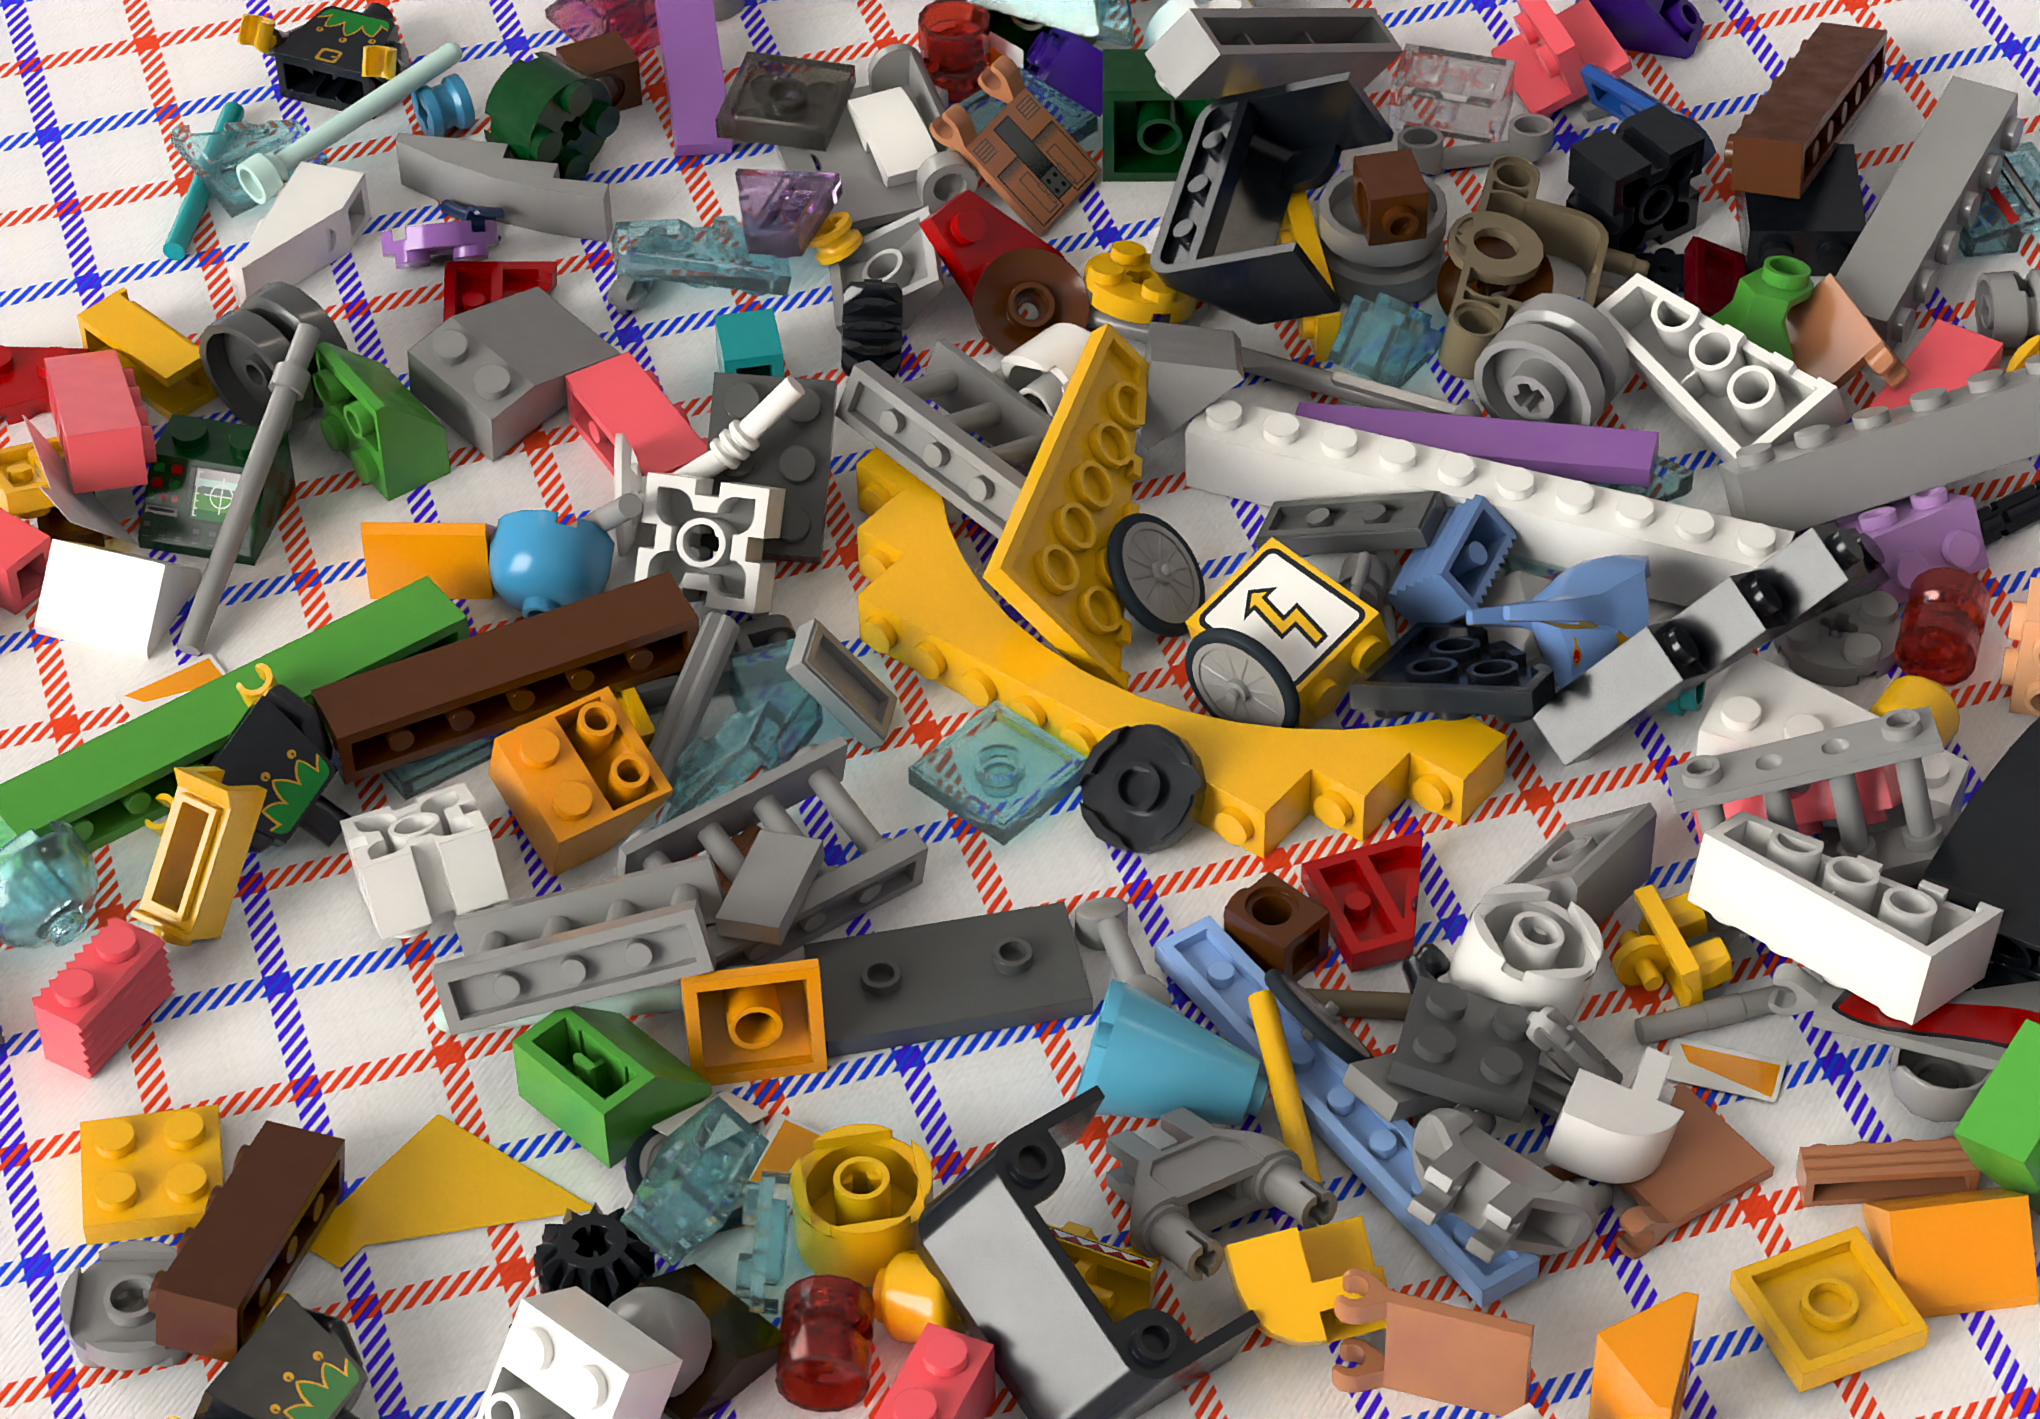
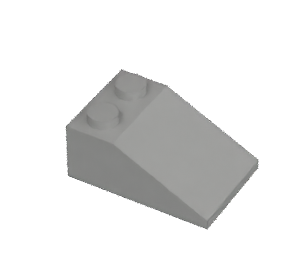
[407,286,621,462]

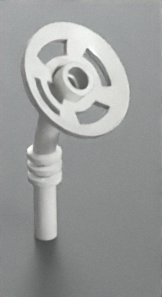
[614,376,805,556]

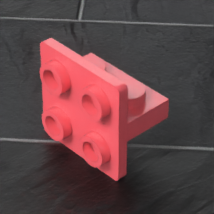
[1491,0,1632,116]

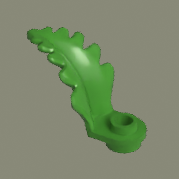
[1709,255,1814,361]

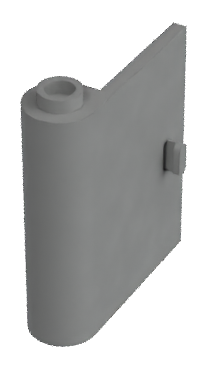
[761,43,978,230]

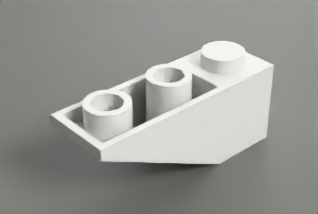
[231,161,371,306]

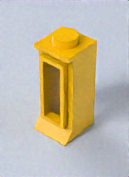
[77,287,218,420]
[131,766,268,947]

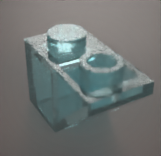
[1327,292,1444,389]

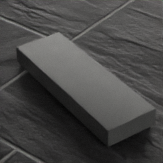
[1254,491,1446,556]

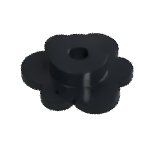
[1636,248,1684,294]

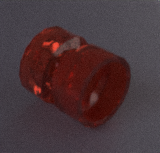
[918,0,991,103]
[1894,567,1991,686]
[775,1274,875,1413]

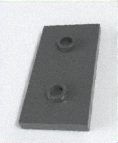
[803,902,1093,1058]

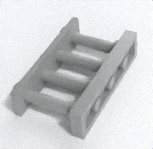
[835,338,1053,539]
[1665,706,1954,932]
[617,735,928,971]
[431,853,725,1036]

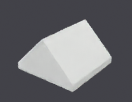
[34,539,202,660]

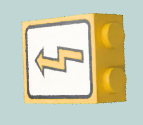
[1185,537,1391,729]

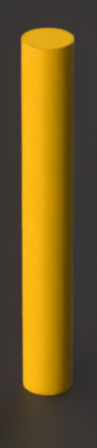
[1247,990,1323,1186]

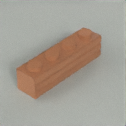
[1796,1136,1981,1207]

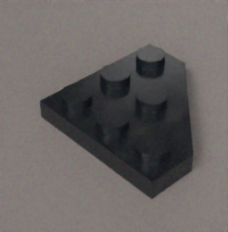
[1349,622,1556,723]

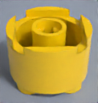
[790,1124,934,1289]

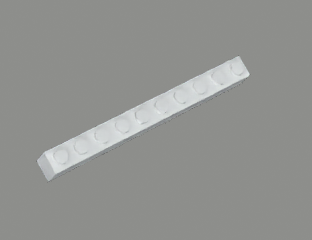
[1185,397,1795,607]

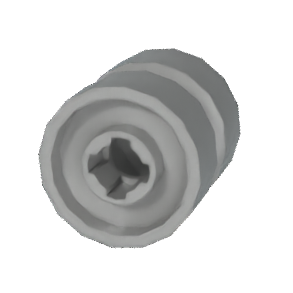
[1975,268,2040,349]

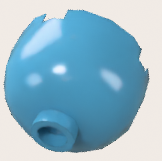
[489,510,615,619]

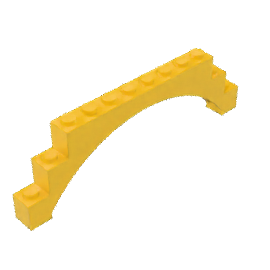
[856,447,1508,859]

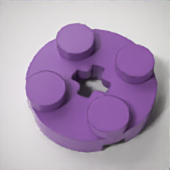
[380,220,499,269]

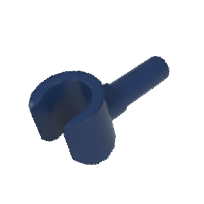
[440,199,505,241]

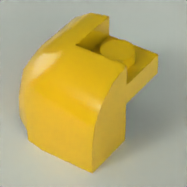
[1224,1215,1388,1346]

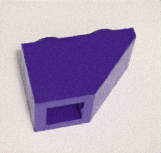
[1575,0,1704,59]
[1024,26,1103,117]

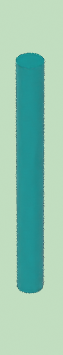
[163,102,245,260]

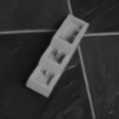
[396,133,613,242]

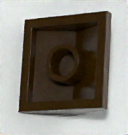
[636,1264,794,1419]

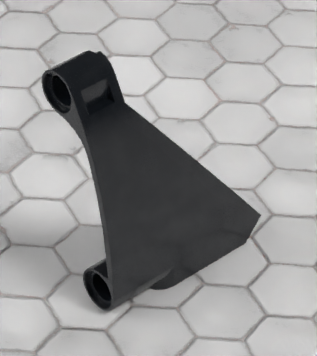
[1916,717,2040,980]

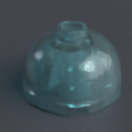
[0,820,99,949]

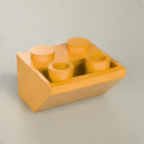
[488,686,673,877]

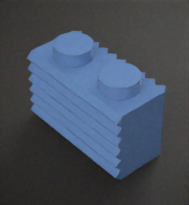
[1388,494,1517,626]

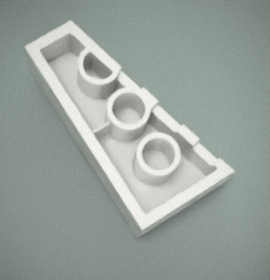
[1595,273,1850,462]
[1696,652,1970,834]
[1687,811,2004,1025]

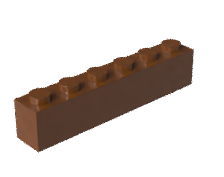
[1724,22,1887,199]
[311,571,699,785]

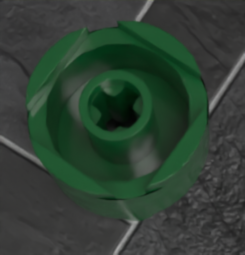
[484,51,620,181]

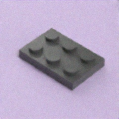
[700,372,837,564]

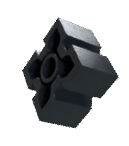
[1566,103,1705,256]

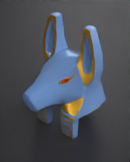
[1466,554,1651,690]

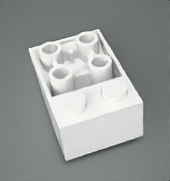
[476,1286,683,1419]

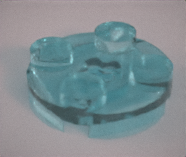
[735,1170,792,1315]

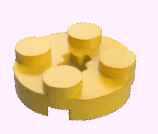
[1083,240,1198,324]

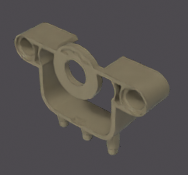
[1438,155,1650,380]

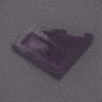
[735,168,843,258]

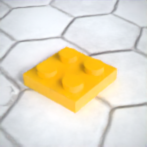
[80,1104,225,1245]
[1729,1226,1930,1393]

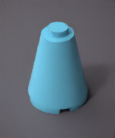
[1074,979,1268,1126]

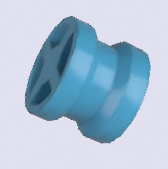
[411,73,475,137]

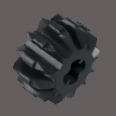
[841,279,903,378]
[533,1202,656,1308]

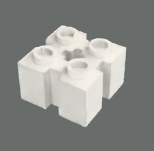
[634,472,786,614]
[340,782,509,940]

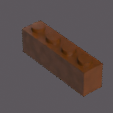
[148,1120,345,1362]

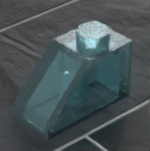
[729,638,823,773]

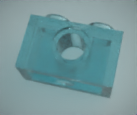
[620,1095,769,1266]

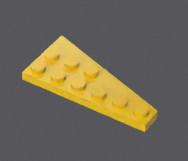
[983,323,1149,691]

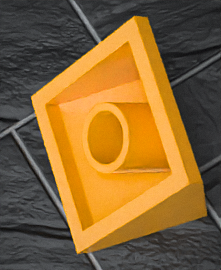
[361,522,497,600]
[680,958,828,1086]
[1862,1187,2039,1318]
[1588,1292,1699,1419]

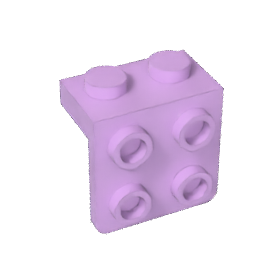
[1809,486,1990,604]

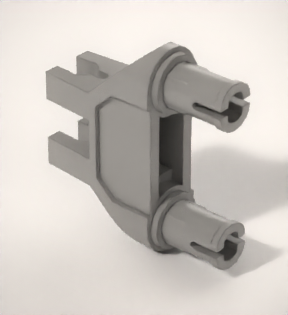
[1406,1104,1613,1264]
[1105,1107,1338,1282]

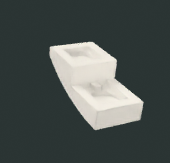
[847,86,937,188]

